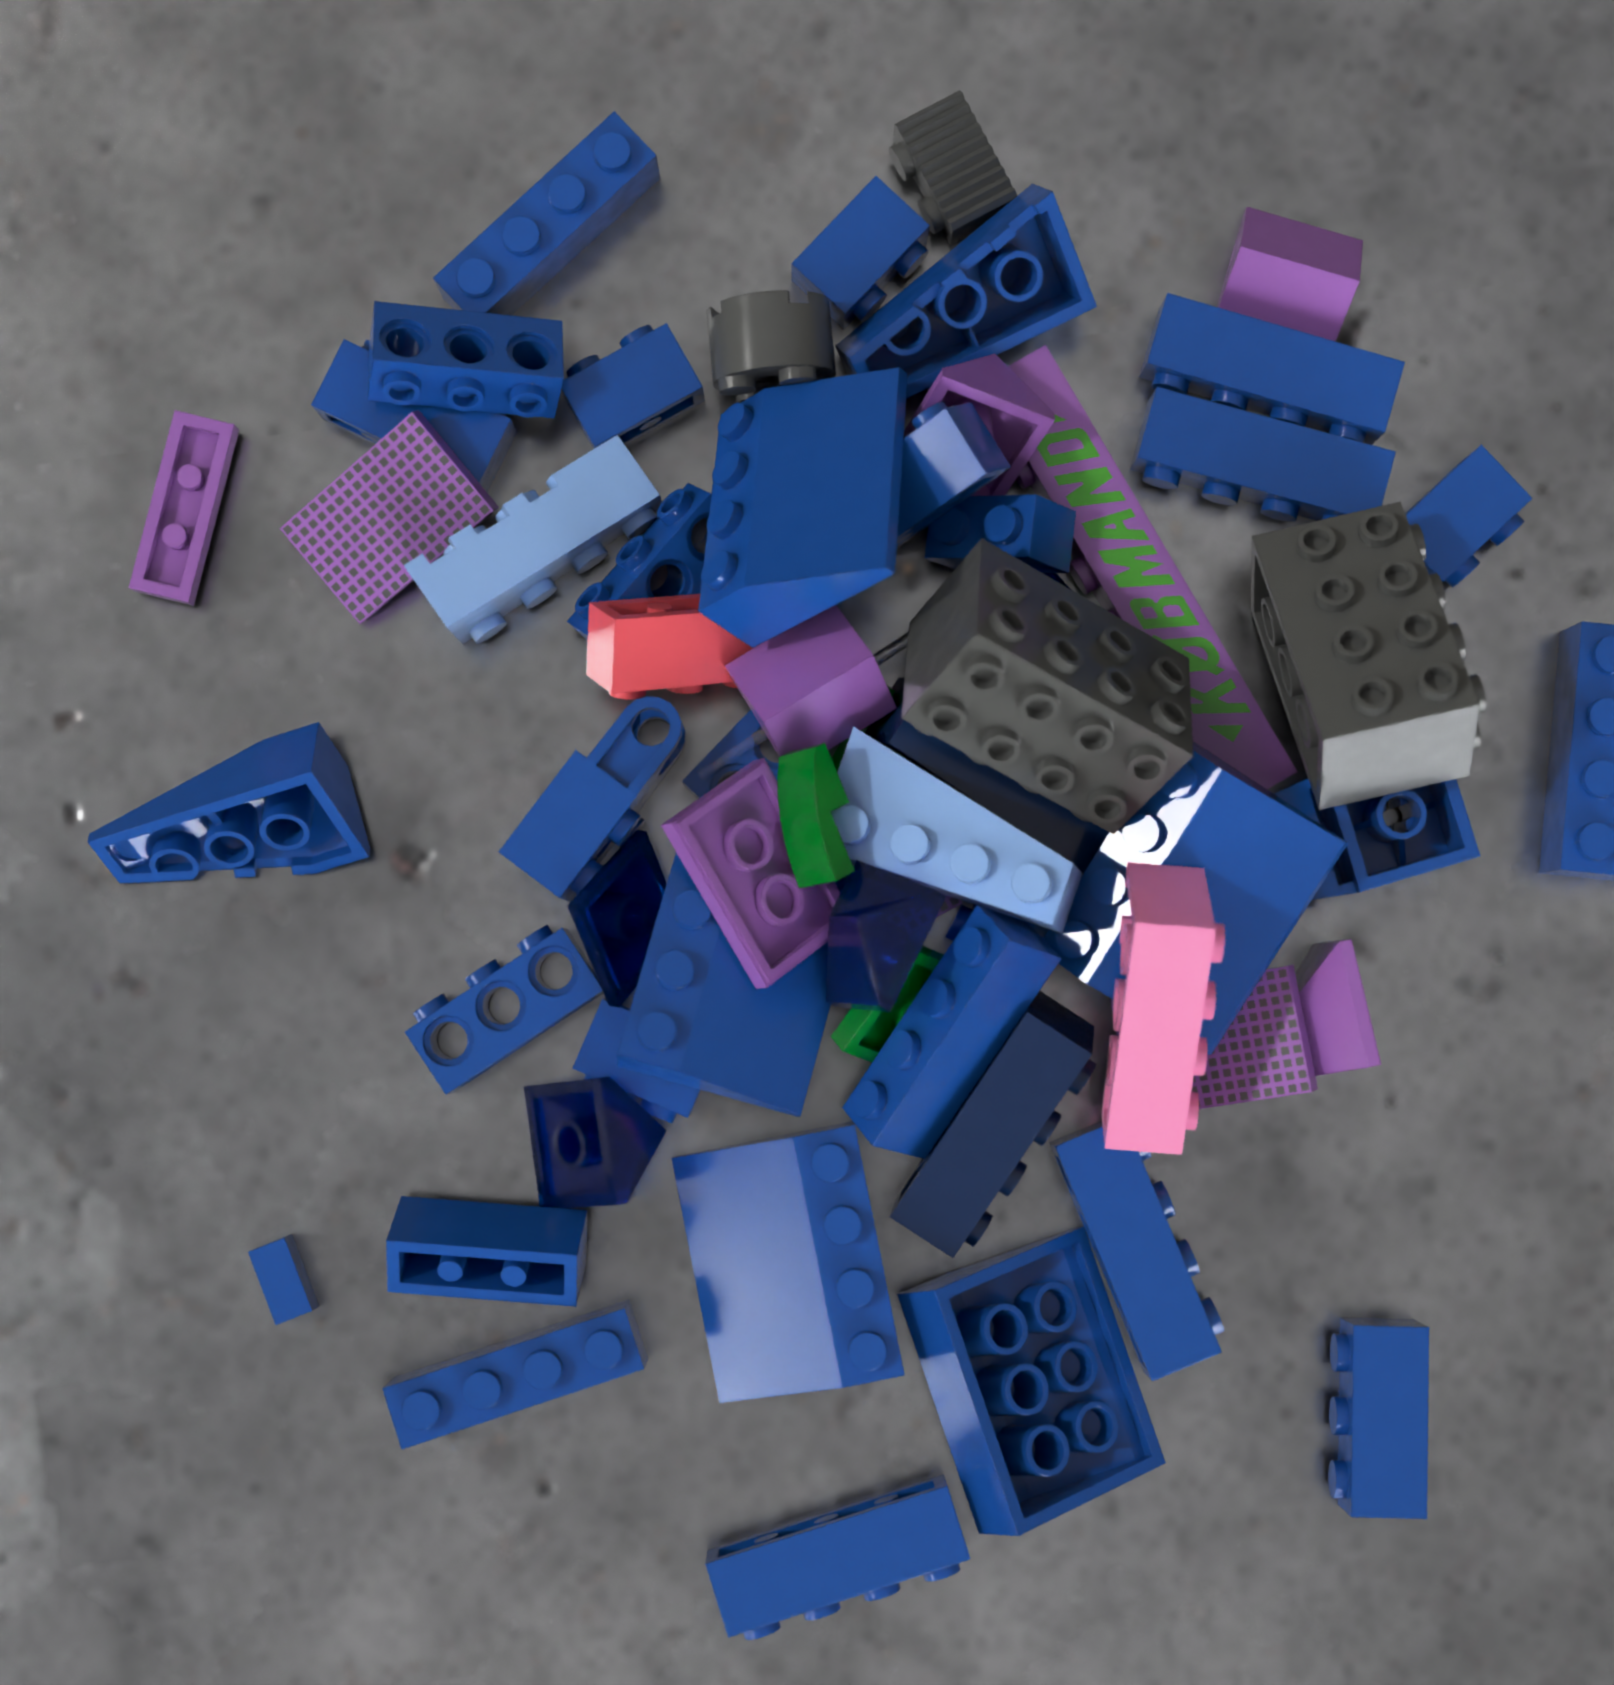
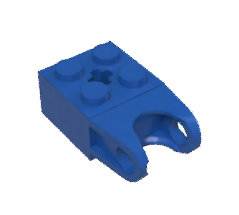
[498,696,686,903]
[1273,778,1480,900]

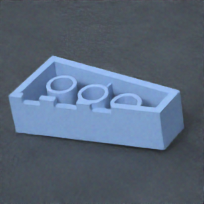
[404,435,662,644]
[831,726,1083,933]

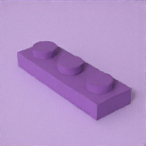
[128,410,239,606]

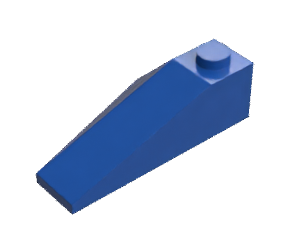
[87,722,370,884]

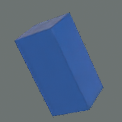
[248,1234,319,1325]

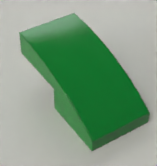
[777,743,855,888]

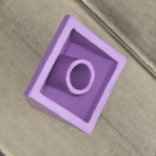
[1217,207,1363,342]
[904,354,1055,496]
[724,605,897,757]

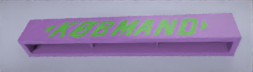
[1008,345,1298,789]

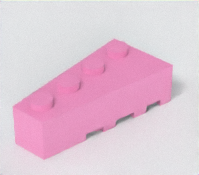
[1101,862,1225,1155]

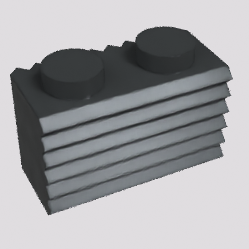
[889,90,1017,245]

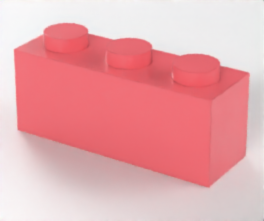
[586,594,752,700]

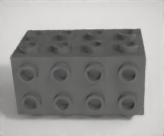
[1251,502,1486,810]
[901,538,1193,834]

